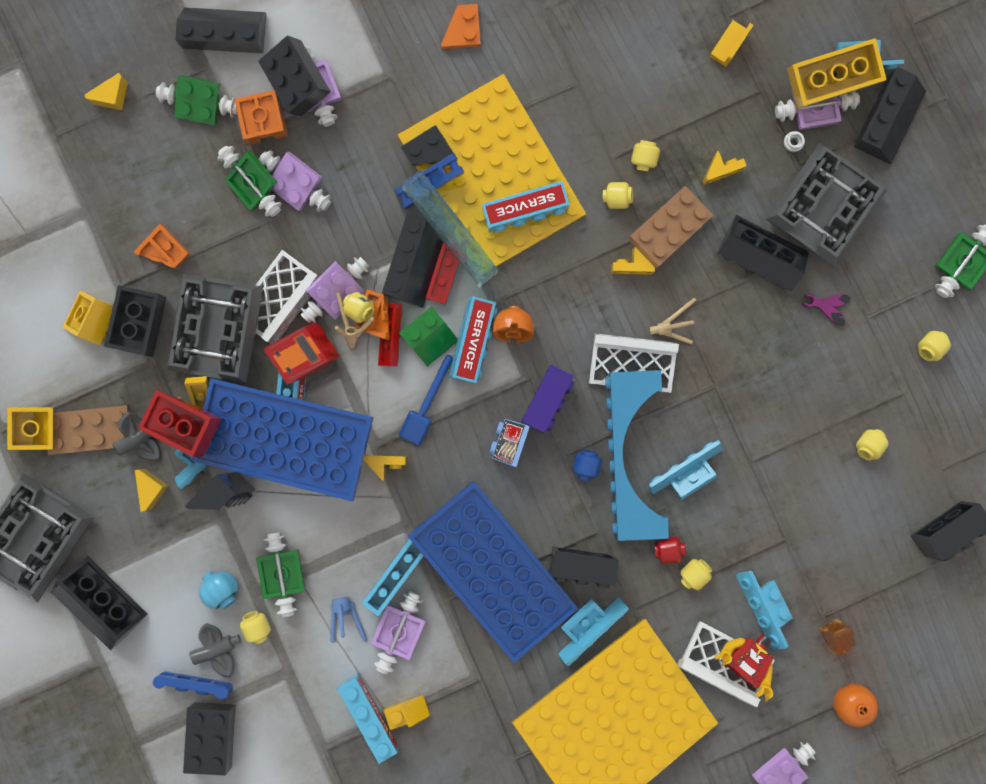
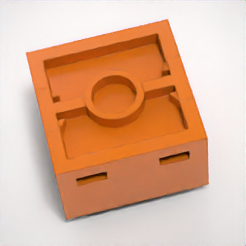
[234,90,289,145]

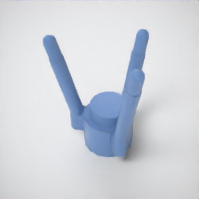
[330,597,367,642]

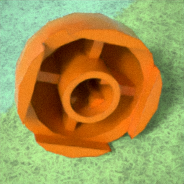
[493,306,534,343]
[833,683,879,728]

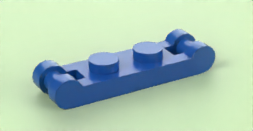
[395,153,465,209]
[153,671,233,699]

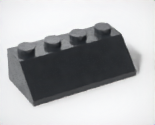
[175,7,266,54]
[853,66,926,164]
[382,214,448,308]
[718,215,809,291]
[185,472,255,509]
[51,557,147,650]

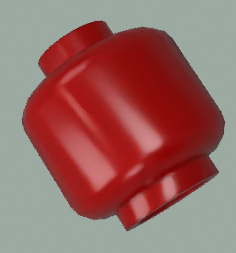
[655,536,686,564]

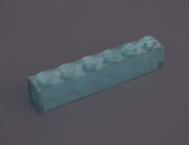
[402,170,500,287]

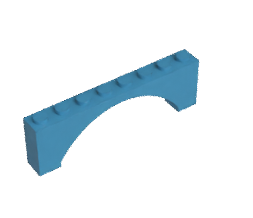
[605,370,669,541]

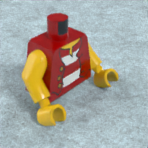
[715,634,773,701]

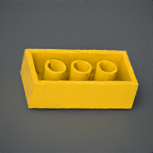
[787,38,887,109]

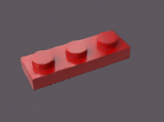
[426,239,464,305]
[378,303,402,366]

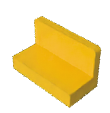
[709,20,753,67]

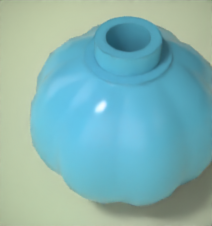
[199,571,238,610]

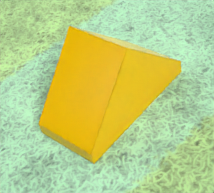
[84,73,128,110]
[135,469,169,512]

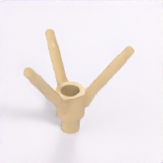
[335,292,374,349]
[650,298,696,344]

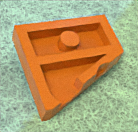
[441,4,481,50]
[134,224,191,268]
[353,289,390,341]

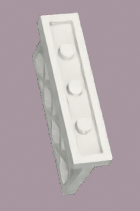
[255,250,319,344]
[589,333,679,393]
[677,621,775,707]

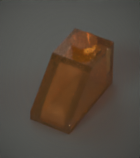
[819,619,856,655]

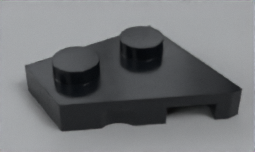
[401,125,454,166]

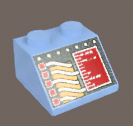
[489,419,530,467]

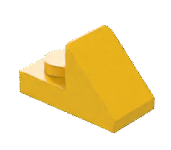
[703,151,747,185]
[611,247,655,275]
[185,376,210,409]
[364,455,407,481]
[383,695,430,730]

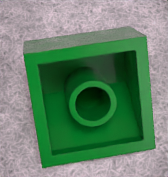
[400,306,458,367]

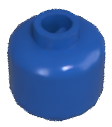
[573,450,602,481]

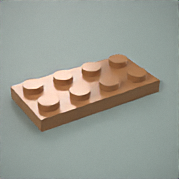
[628,186,713,269]
[48,405,130,455]

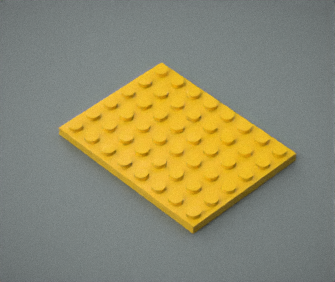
[398,74,586,276]
[511,619,718,784]

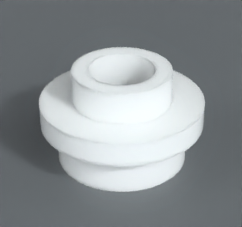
[784,131,805,152]

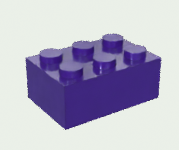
[521,365,575,433]

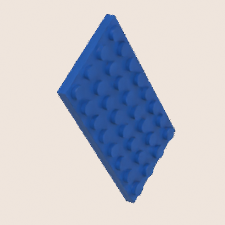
[191,378,374,501]
[407,481,578,663]

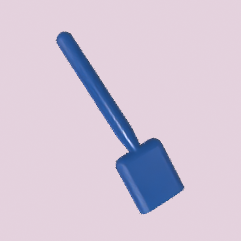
[399,355,453,445]

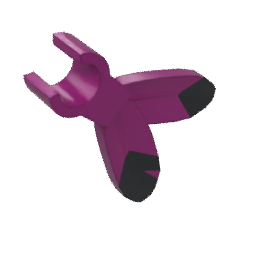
[802,294,850,325]

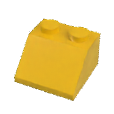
[63,290,113,346]
[7,407,53,450]

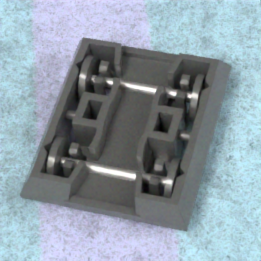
[766,143,887,268]
[167,274,263,384]
[0,473,94,602]

